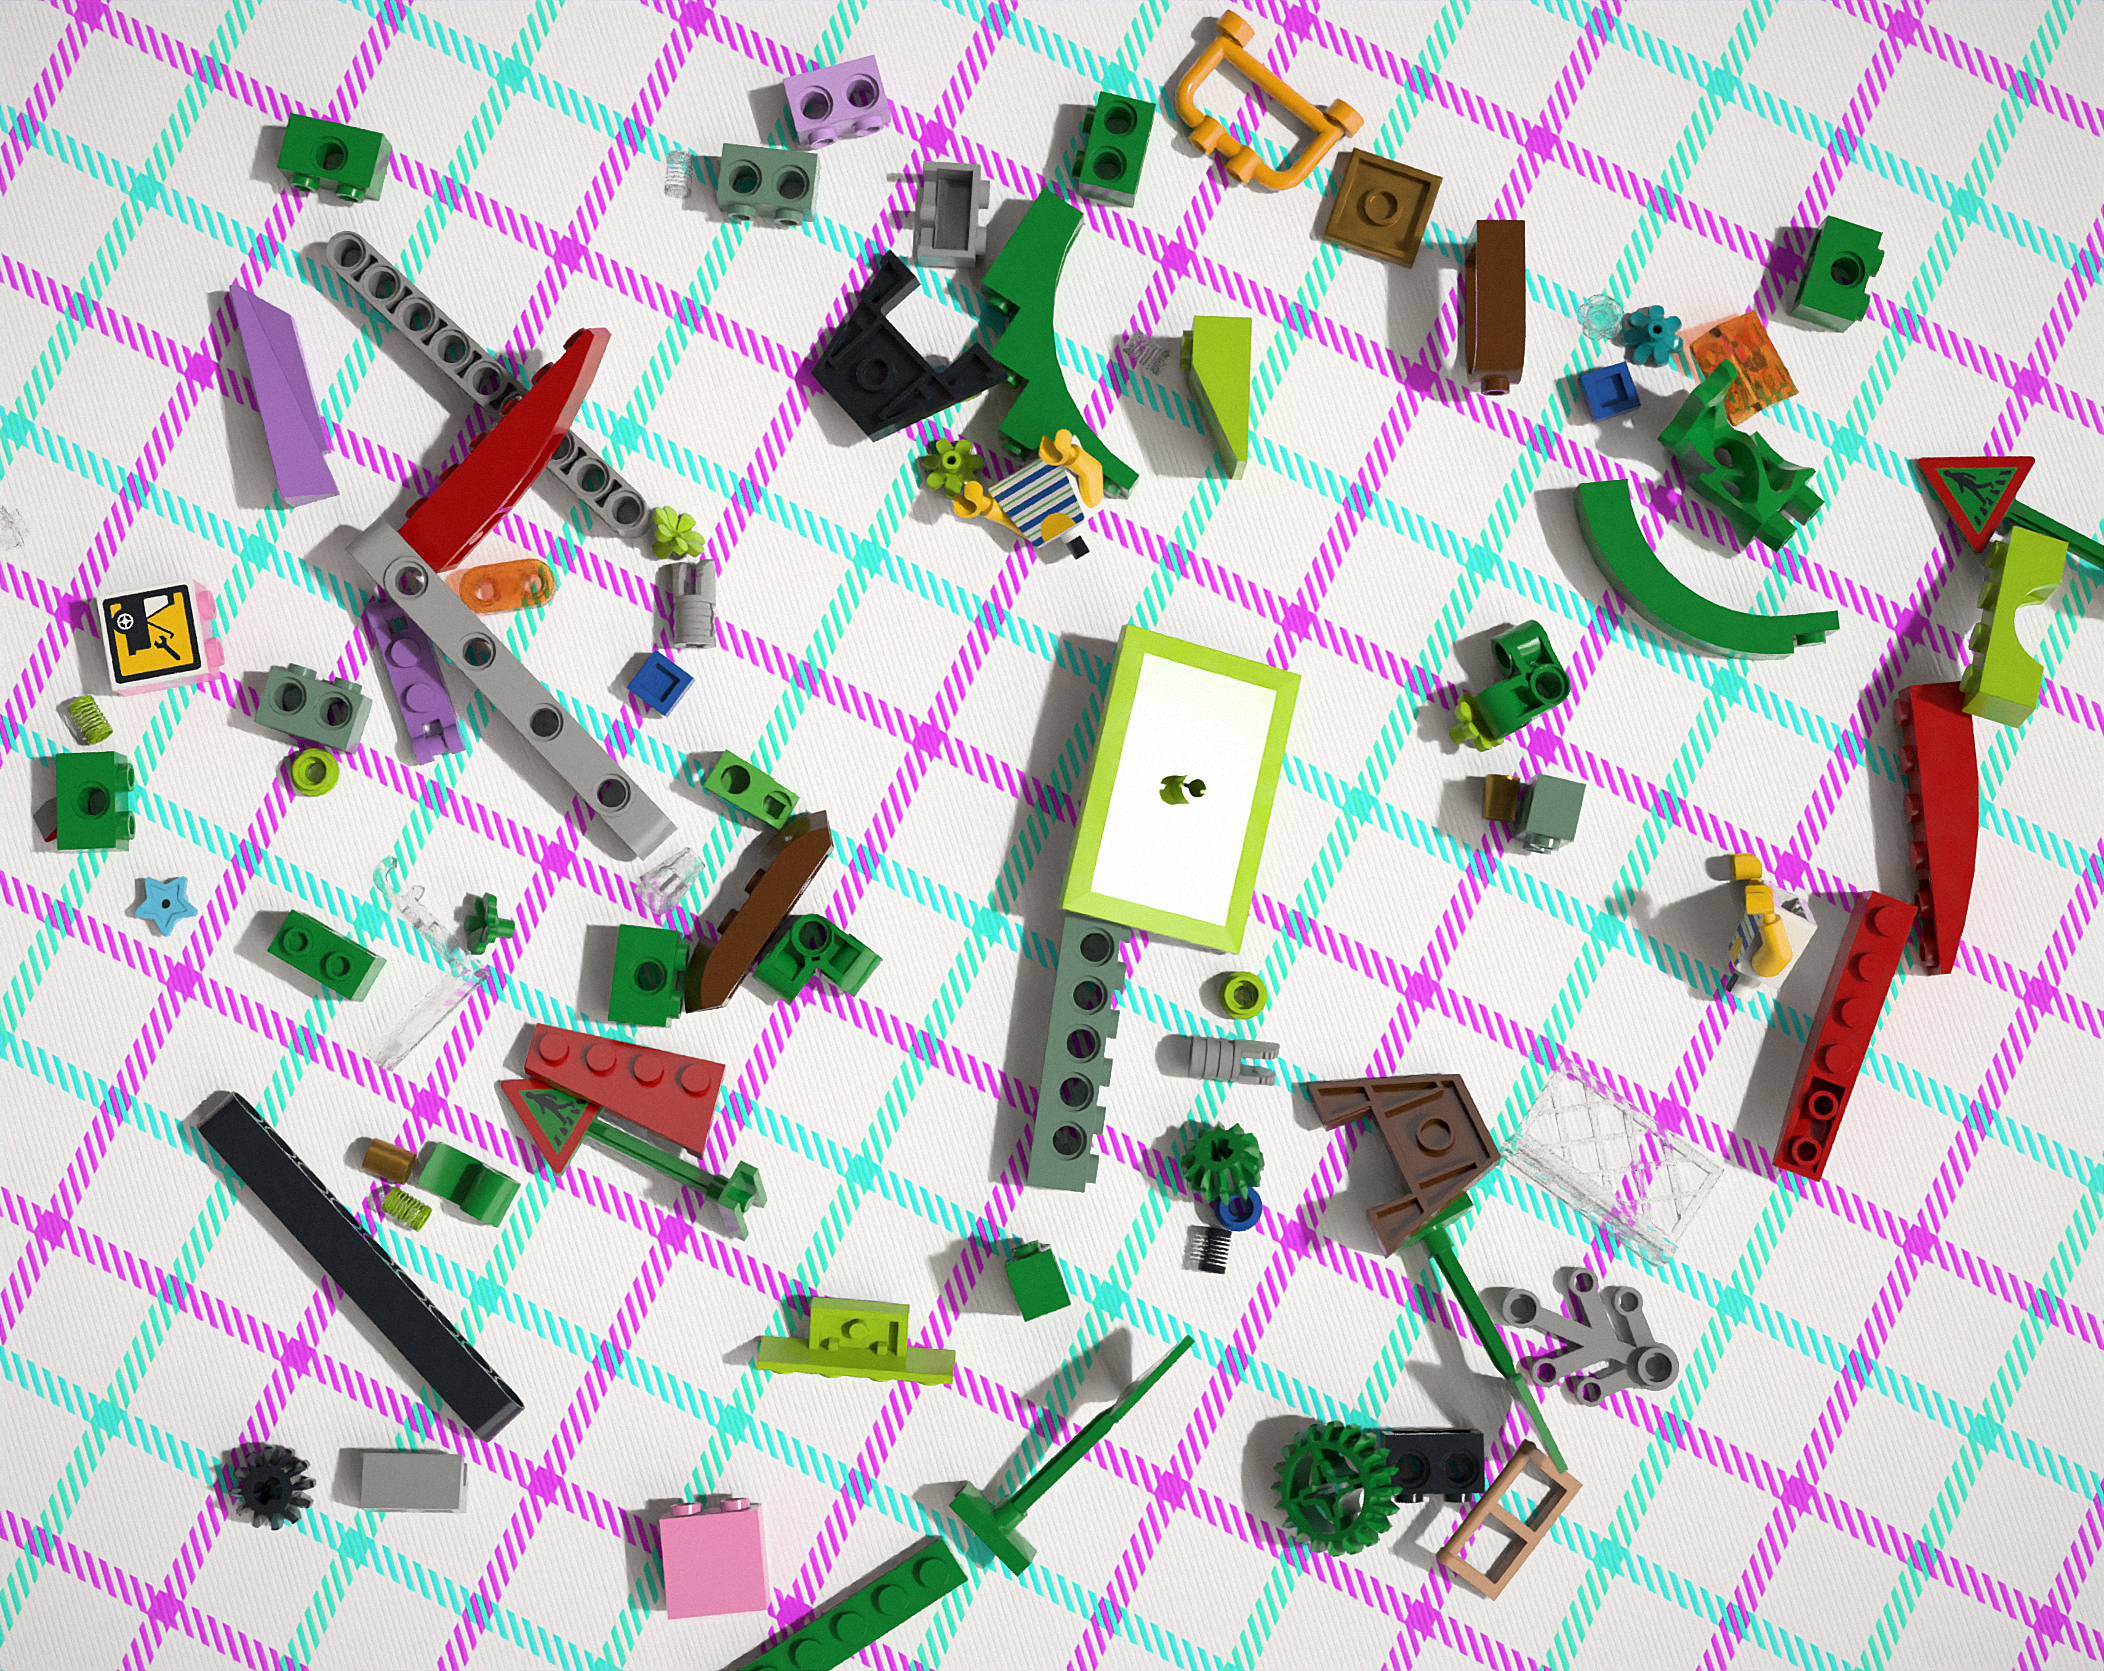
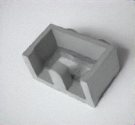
[917,161,990,268]

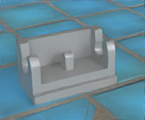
[360,1453,468,1514]

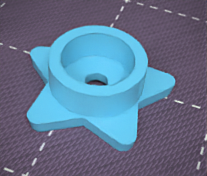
[135,876,198,937]

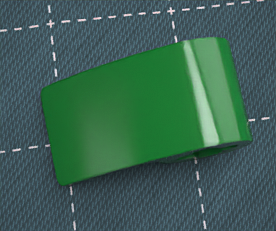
[417,1142,521,1228]

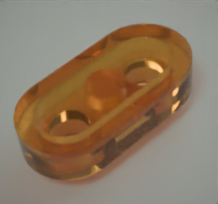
[459,558,557,616]

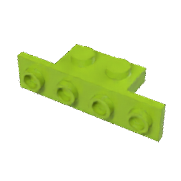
[757,1297,956,1386]

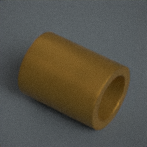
[1482,774,1520,822]
[362,1138,417,1185]

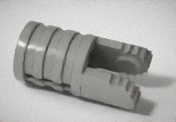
[673,559,717,650]
[1188,1034,1280,1086]

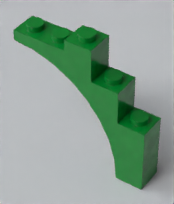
[980,187,1140,499]

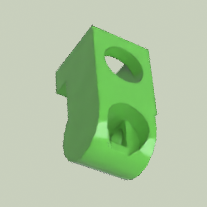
[703,749,800,830]

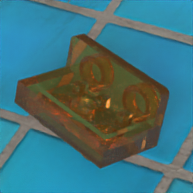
[1689,310,1799,427]

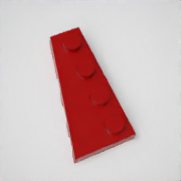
[524,1023,726,1160]

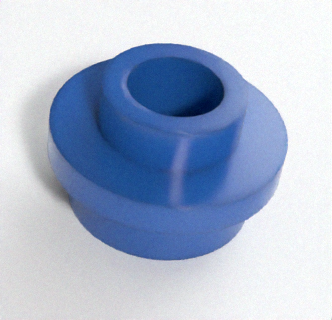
[1214,1187,1263,1232]

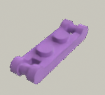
[365,588,467,766]

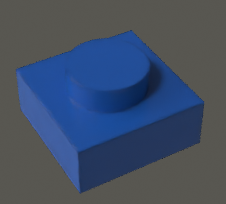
[1578,361,1641,424]
[626,649,696,718]

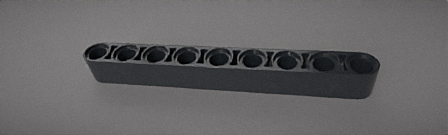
[196,1091,525,1443]

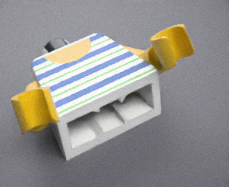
[953,429,1105,560]
[1725,853,1818,1002]

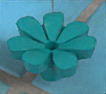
[1621,305,1684,367]

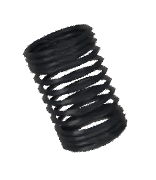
[1197,1226,1233,1275]

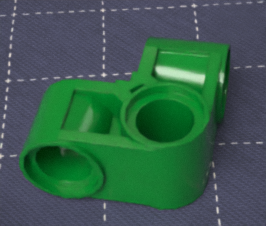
[1473,619,1571,741]
[751,914,884,1006]

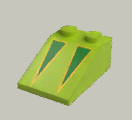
[1179,315,1252,480]

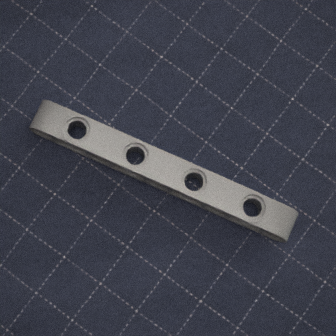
[345,516,678,861]

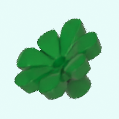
[464,892,515,955]

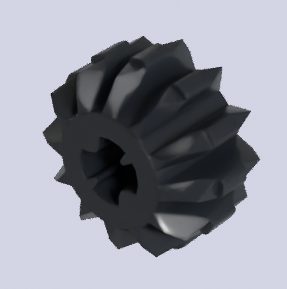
[230,1445,317,1531]

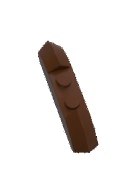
[684,810,835,1014]

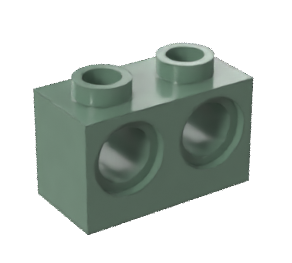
[716,143,821,227]
[254,663,373,755]
[1512,773,1586,855]

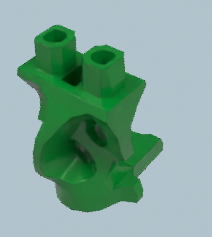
[1657,358,1825,553]

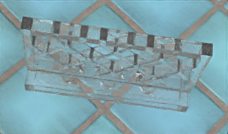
[1499,1057,1725,1267]

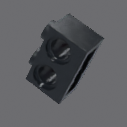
[1380,1429,1485,1503]

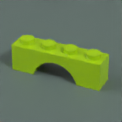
[1960,525,2069,729]

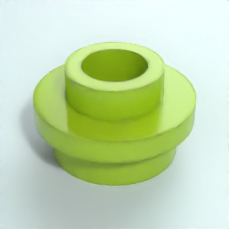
[291,748,340,797]
[1219,971,1267,1020]

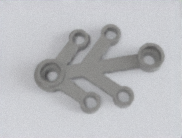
[1500,1267,1679,1407]

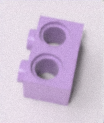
[783,54,892,148]

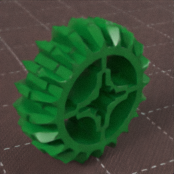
[1270,1420,1403,1557]

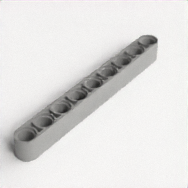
[325,231,652,539]

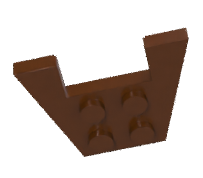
[1307,1074,1501,1259]

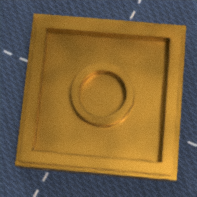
[1322,147,1443,269]

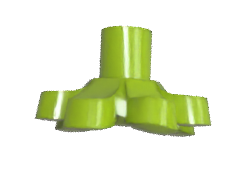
[922,438,985,500]
[652,506,705,559]
[1449,692,1504,752]

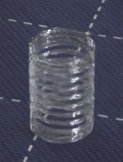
[664,150,694,199]
[1123,329,1172,376]

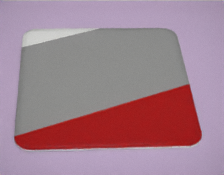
[31,797,57,842]

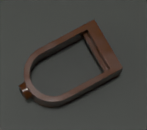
[1465,220,1526,396]

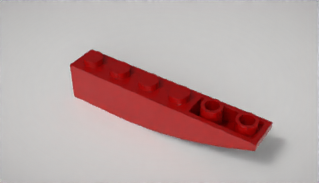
[397,327,612,574]
[1893,681,1979,976]
[1771,890,1918,1183]

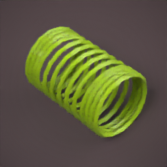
[67,695,114,745]
[381,1186,433,1232]

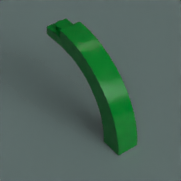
[1572,479,1840,661]

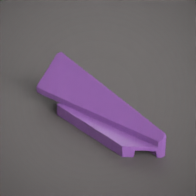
[229,284,340,508]

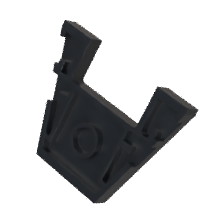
[811,249,1008,443]

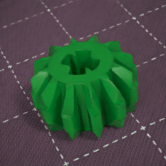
[1181,1120,1265,1206]

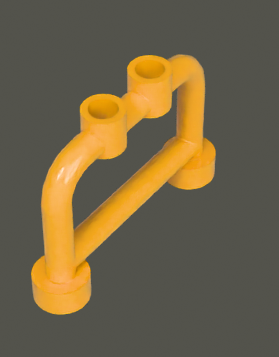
[1174,9,1365,191]

